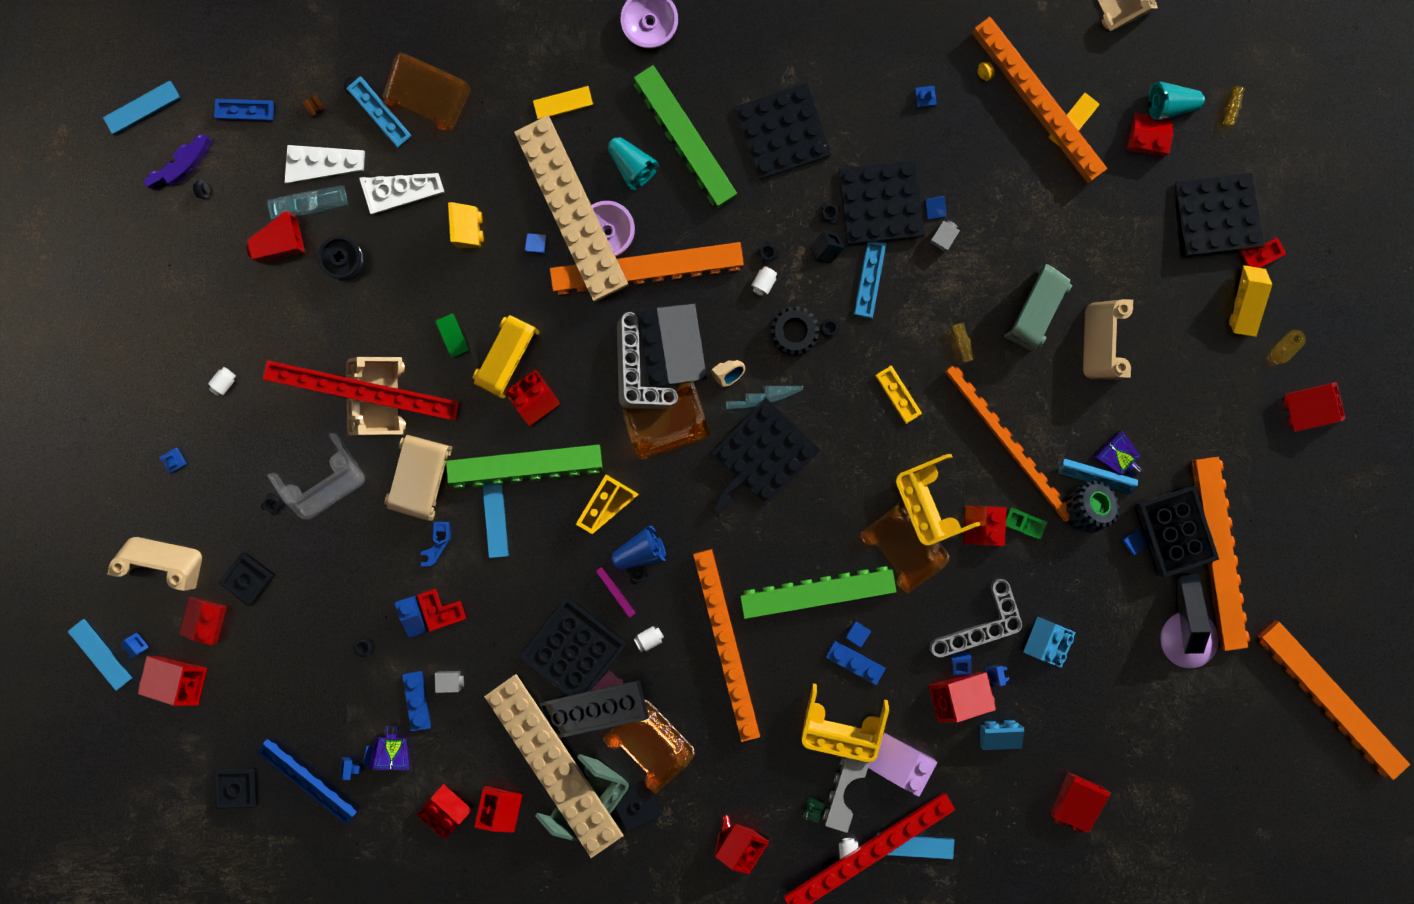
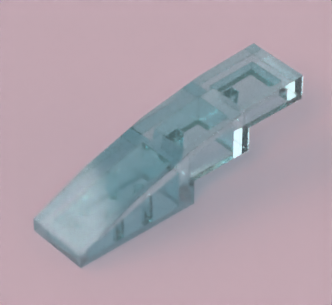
[267,185,348,219]
[726,386,803,410]

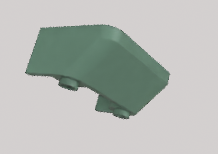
[1004,264,1072,351]
[535,754,629,843]

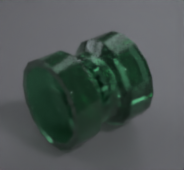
[802,797,826,822]

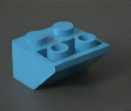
[1023,617,1076,668]
[980,720,1024,750]

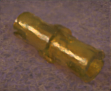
[1223,86,1245,126]
[952,322,975,362]

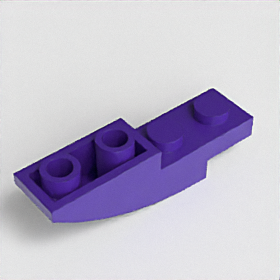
[143,135,212,190]

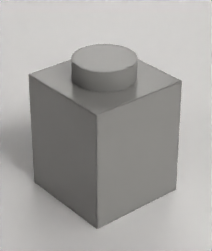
[930,220,960,252]
[435,671,464,693]

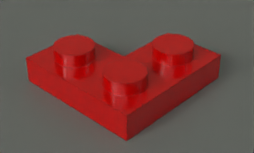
[1239,237,1286,268]
[417,589,467,631]

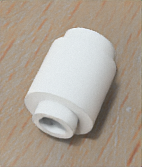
[751,266,777,296]
[208,367,236,396]
[634,626,664,652]
[839,838,858,859]

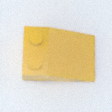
[448,202,484,249]

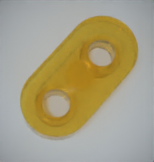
[1271,330,1306,363]

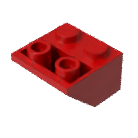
[505,369,560,426]
[416,784,472,840]
[475,786,523,832]

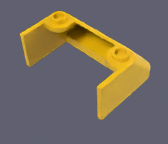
[472,315,540,399]
[896,454,980,545]
[802,683,889,762]

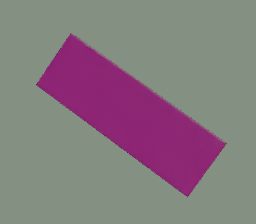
[596,566,636,618]

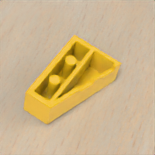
[1229,265,1272,337]
[576,475,639,534]

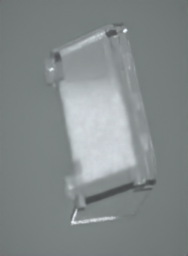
[267,433,365,520]

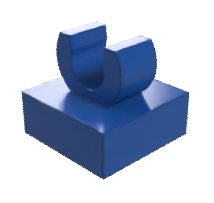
[915,86,937,108]
[159,448,187,474]
[121,632,149,659]
[985,666,1009,687]
[340,757,361,780]

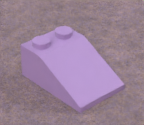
[868,733,937,797]

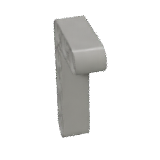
[617,312,678,410]
[929,579,1022,657]

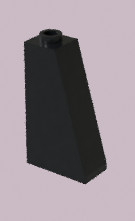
[1176,573,1211,654]

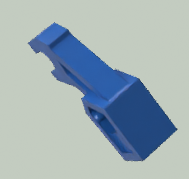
[421,522,451,566]

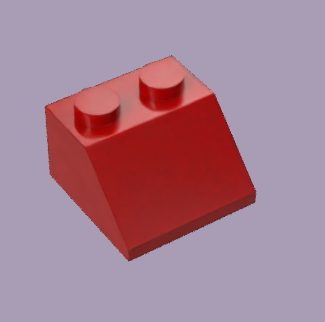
[1127,112,1173,157]
[963,506,1006,546]
[179,597,227,645]

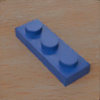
[214,99,274,121]
[826,640,886,685]
[402,671,431,731]

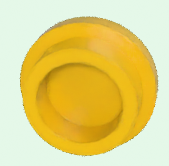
[978,62,995,81]

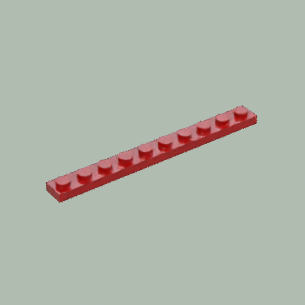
[263,360,459,421]
[783,792,955,904]

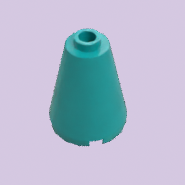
[1148,81,1205,120]
[608,137,659,190]

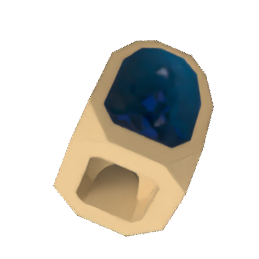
[711,360,745,387]

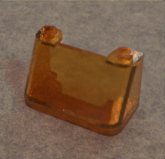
[381,51,471,131]
[620,381,710,459]
[860,500,950,594]
[602,700,695,794]

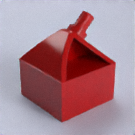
[715,816,769,874]

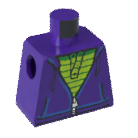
[1093,431,1142,478]
[368,726,409,770]

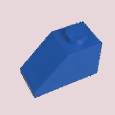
[394,595,428,638]

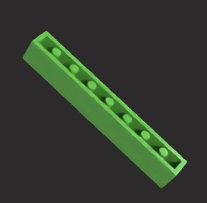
[633,65,737,208]
[446,444,603,489]
[740,566,896,619]

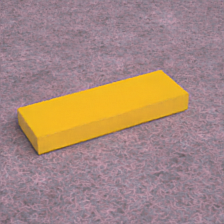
[533,86,593,120]
[1048,93,1100,146]
[875,365,922,424]

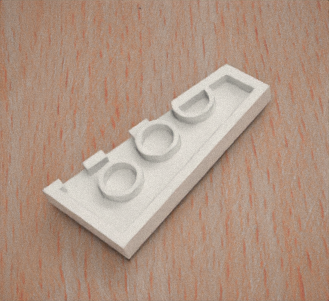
[285,145,365,184]
[360,173,445,215]

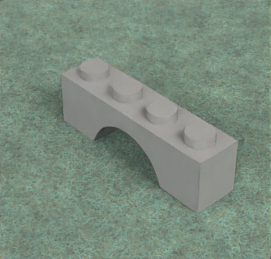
[822,756,870,833]

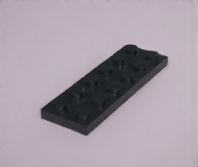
[537,680,649,738]

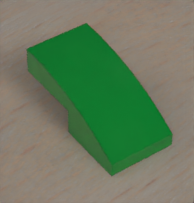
[436,313,469,358]
[1006,507,1048,540]

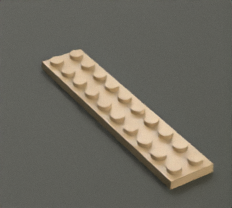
[514,115,629,302]
[484,674,624,858]

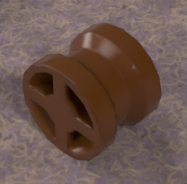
[302,93,325,118]

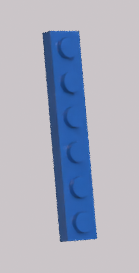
[257,739,357,825]

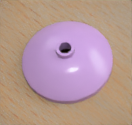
[621,0,678,48]
[591,201,635,256]
[1160,613,1219,668]

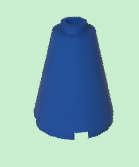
[611,526,666,570]

